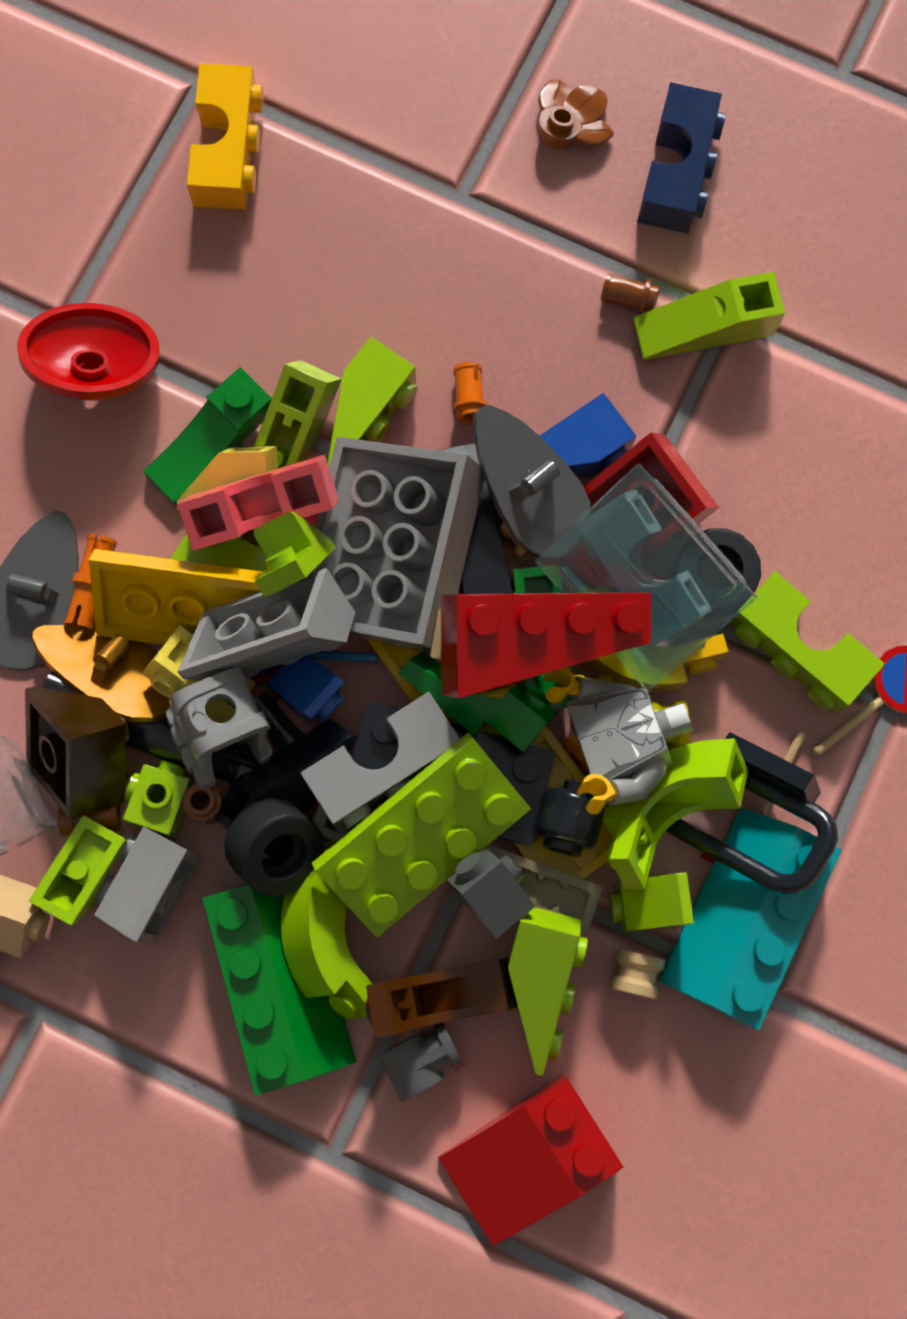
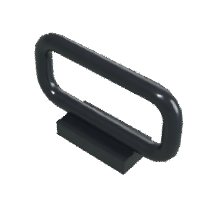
[665,732,838,894]

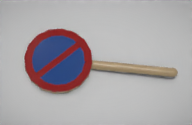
[814,646,907,755]

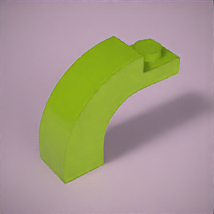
[603,738,748,890]
[281,838,372,1019]

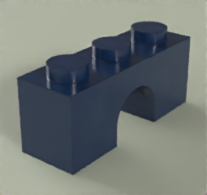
[637,82,726,234]

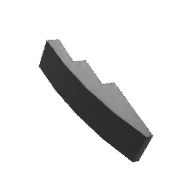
[438,443,513,594]

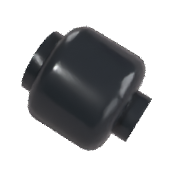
[535,780,605,857]

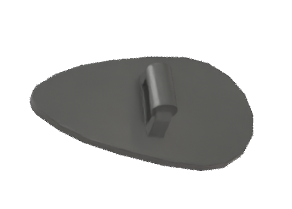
[473,405,591,557]
[0,511,79,671]

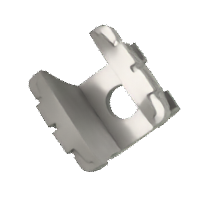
[166,667,273,789]

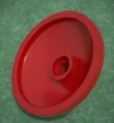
[17,303,160,401]

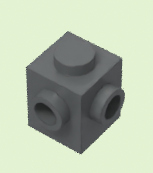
[446,848,535,939]

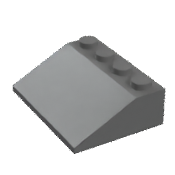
[310,437,484,653]

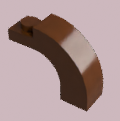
[365,957,518,1038]

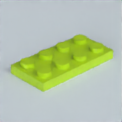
[312,733,531,938]

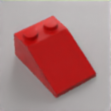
[568,432,719,589]
[438,1074,624,1246]

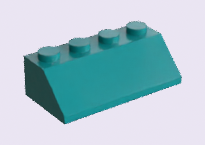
[657,807,842,1031]

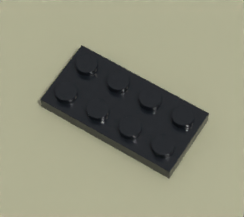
[352,701,556,847]

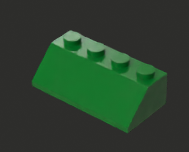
[202,884,356,1096]

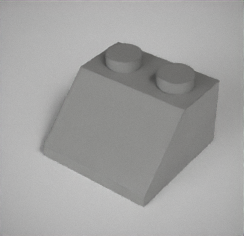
[94,827,202,944]

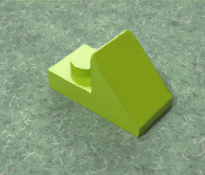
[253,511,336,598]
[28,815,127,927]

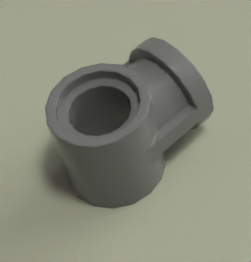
[378,1023,465,1101]

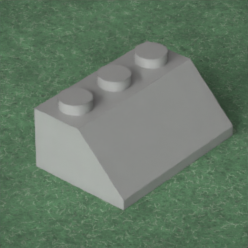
[178,568,356,681]

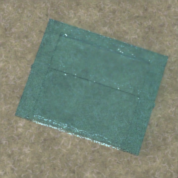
[535,463,758,692]

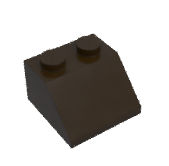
[25,686,129,820]

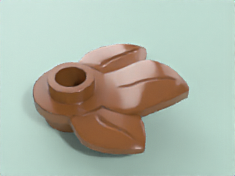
[538,78,614,148]

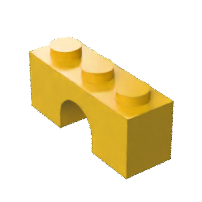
[187,63,264,210]

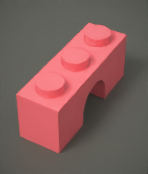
[177,455,339,551]

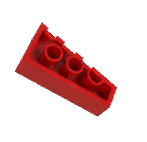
[441,592,651,699]

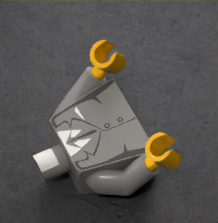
[543,667,693,814]

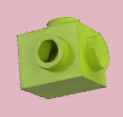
[123,760,195,839]

